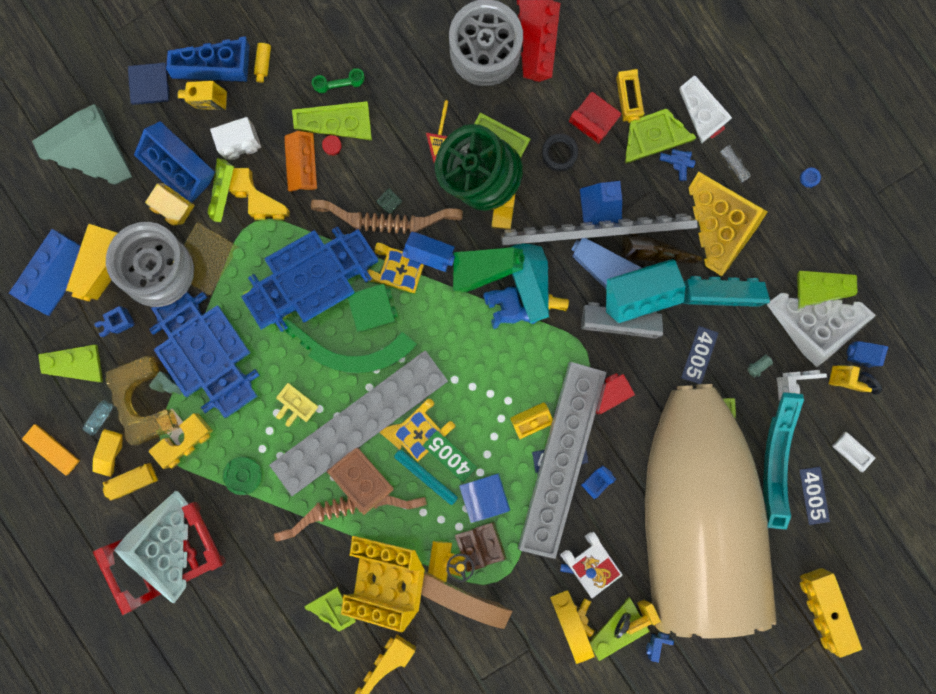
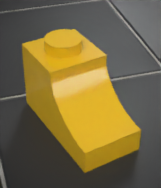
[492,194,515,229]

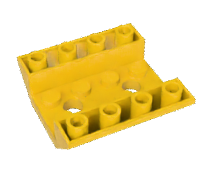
[341,536,425,632]

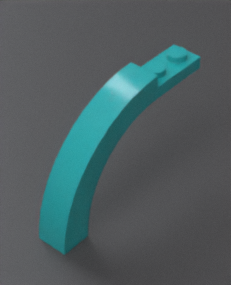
[763,392,804,529]

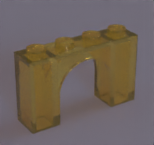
[105,355,180,445]

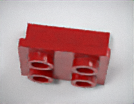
[569,92,621,144]

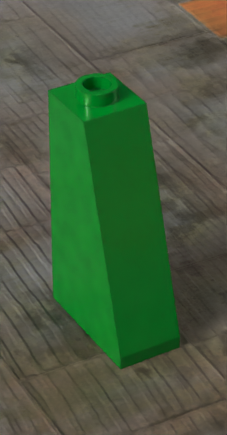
[453,247,525,292]

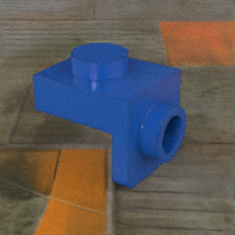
[581,466,616,499]
[646,632,674,663]

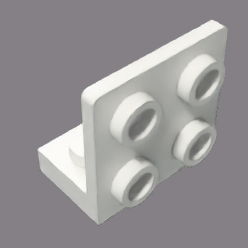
[777,370,827,401]

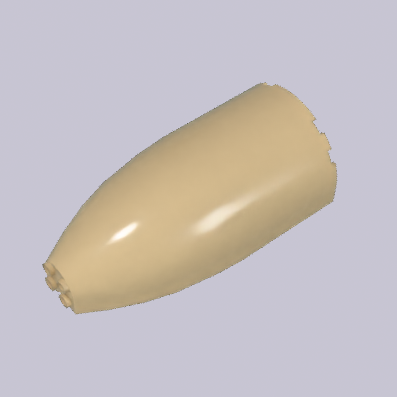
[645,384,776,638]

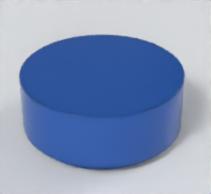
[800,168,821,188]

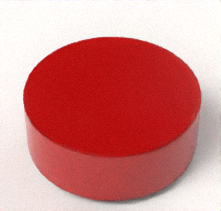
[322,135,342,156]

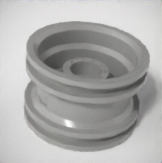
[106,222,194,307]

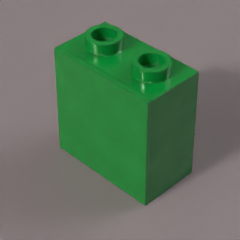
[347,284,398,333]

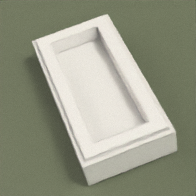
[832,432,875,472]

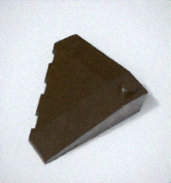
[622,233,702,264]

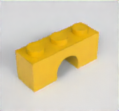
[149,413,213,469]

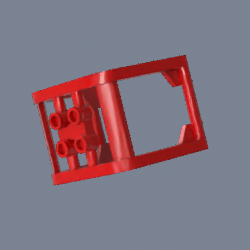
[93,502,226,615]

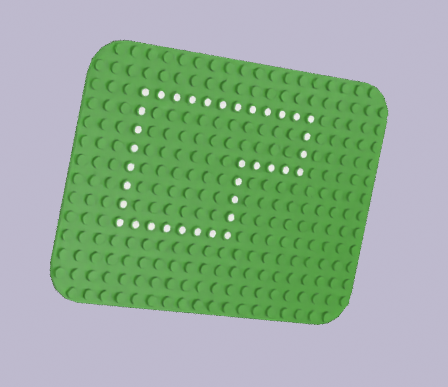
[159,219,590,585]

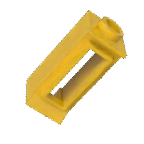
[616,69,645,123]
[103,463,158,500]

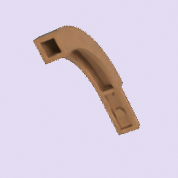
[403,571,512,629]

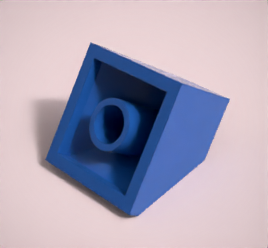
[580,181,622,225]

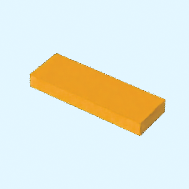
[22,424,80,476]

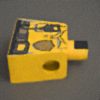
[178,81,227,110]

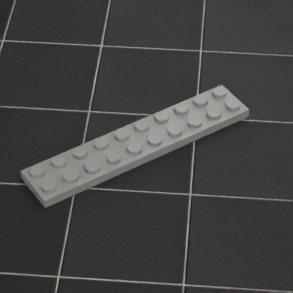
[500,214,697,245]
[269,350,448,496]
[517,362,606,559]

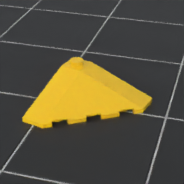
[689,172,768,276]

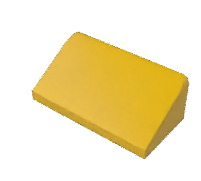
[510,403,553,439]

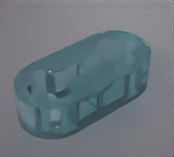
[83,400,113,436]

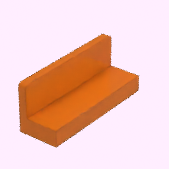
[285,131,317,192]

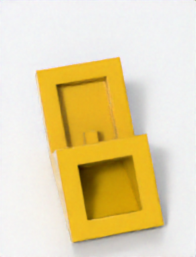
[93,429,122,477]

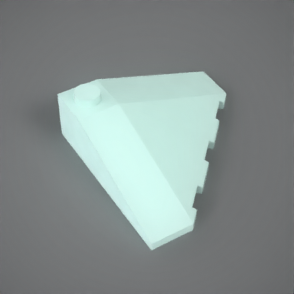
[115,491,188,603]

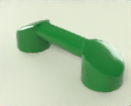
[311,68,365,93]

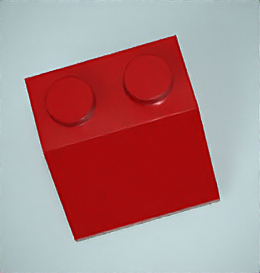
[596,373,635,414]

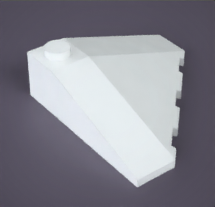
[767,293,876,367]

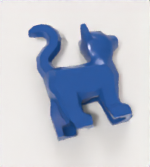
[483,287,537,329]

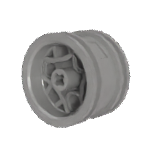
[449,0,523,86]

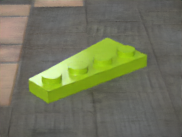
[292,102,372,140]

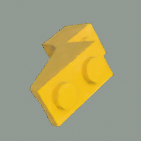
[229,168,290,220]

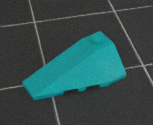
[508,243,549,323]

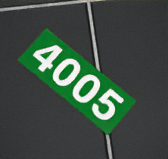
[422,431,477,482]

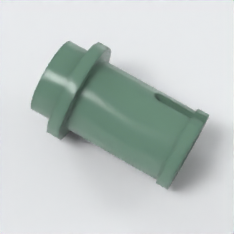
[747,354,773,378]

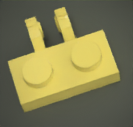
[276,383,319,427]

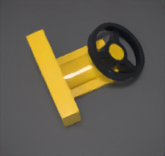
[829,366,882,395]
[428,541,475,582]
[614,599,661,639]

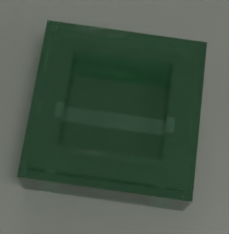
[376,188,403,214]

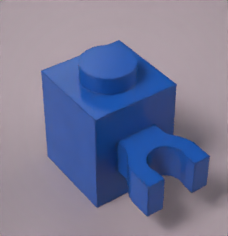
[94,306,135,337]

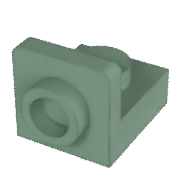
[149,371,182,395]

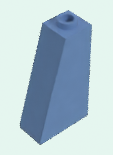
[571,238,642,290]

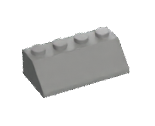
[581,302,663,338]

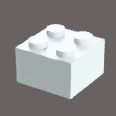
[210,117,262,160]

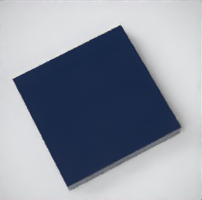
[128,63,170,105]

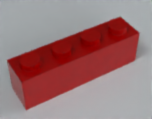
[517,0,560,82]

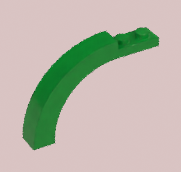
[285,319,418,373]

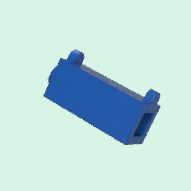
[402,231,455,272]

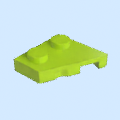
[304,587,357,631]

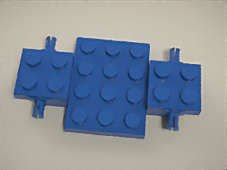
[241,227,379,332]
[149,291,260,418]

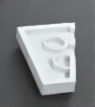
[679,75,732,143]

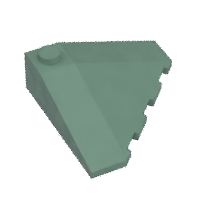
[32,104,133,185]

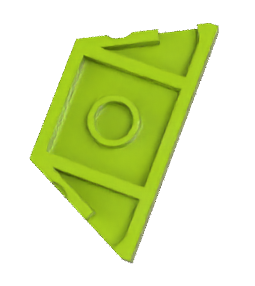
[625,109,696,164]

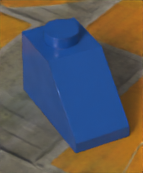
[847,341,888,367]

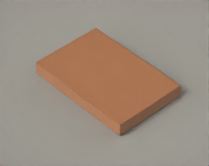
[327,448,394,515]

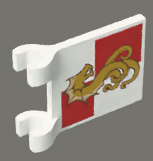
[560,532,622,598]

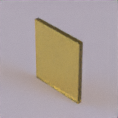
[171,222,239,296]

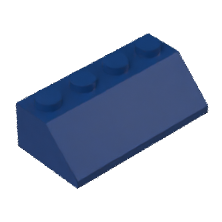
[134,122,215,203]
[9,229,81,316]

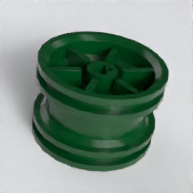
[435,124,523,211]

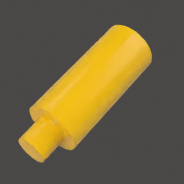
[254,43,271,83]

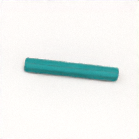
[394,450,457,505]

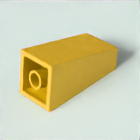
[66,224,118,302]

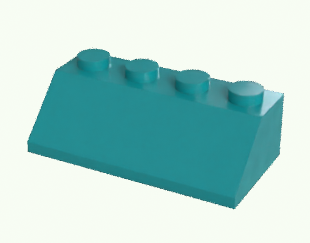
[606,259,685,323]
[684,276,770,307]

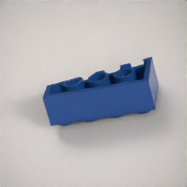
[166,36,250,82]

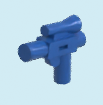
[659,149,695,181]

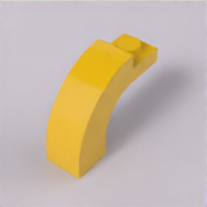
[550,590,595,664]

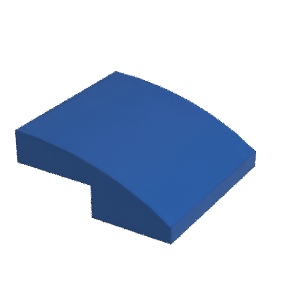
[459,473,510,523]

